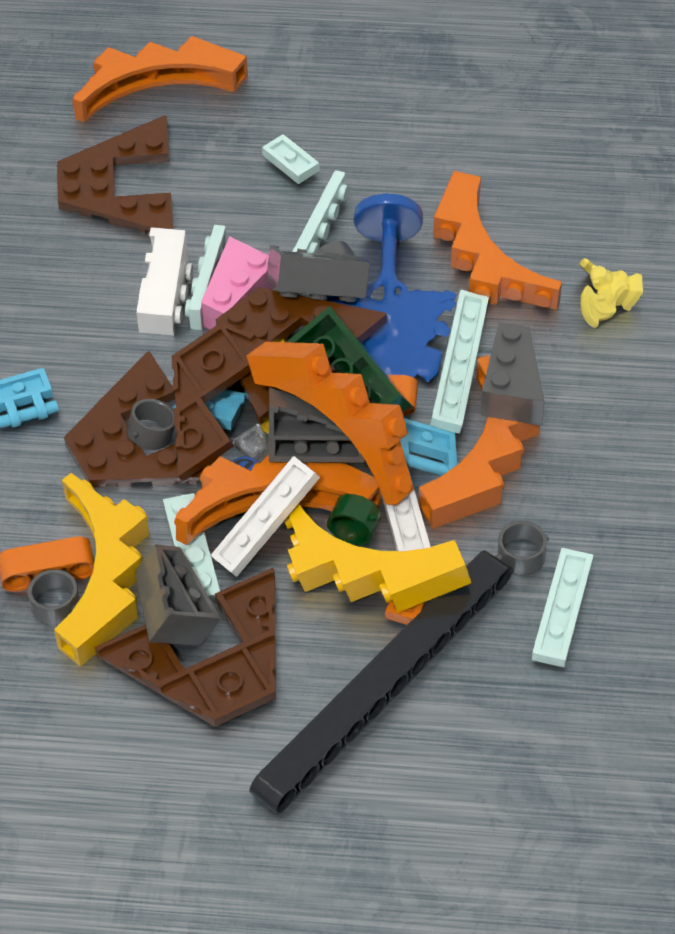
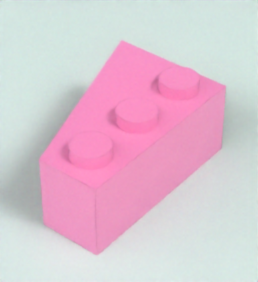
[201,236,273,329]

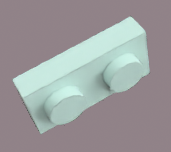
[262,134,320,184]

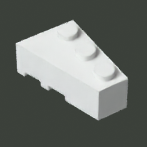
[136,227,193,336]

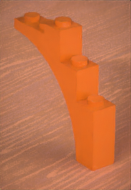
[72,36,248,123]
[433,171,562,310]
[246,342,414,505]
[418,355,540,529]
[174,454,382,545]

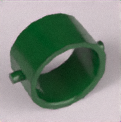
[327,494,381,546]

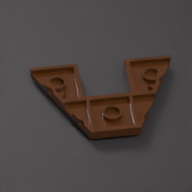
[57,115,173,234]
[216,287,387,425]
[172,321,337,482]
[64,351,219,488]
[94,568,276,727]

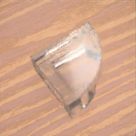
[233,424,265,461]

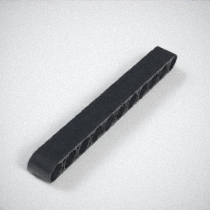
[249,550,513,814]

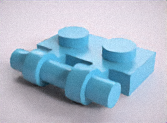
[0,367,59,429]

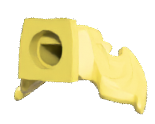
[578,258,643,328]

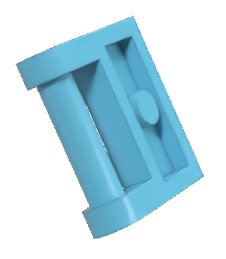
[400,418,458,476]

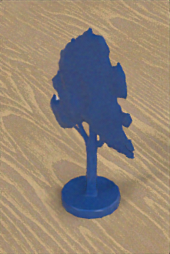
[325,193,457,382]

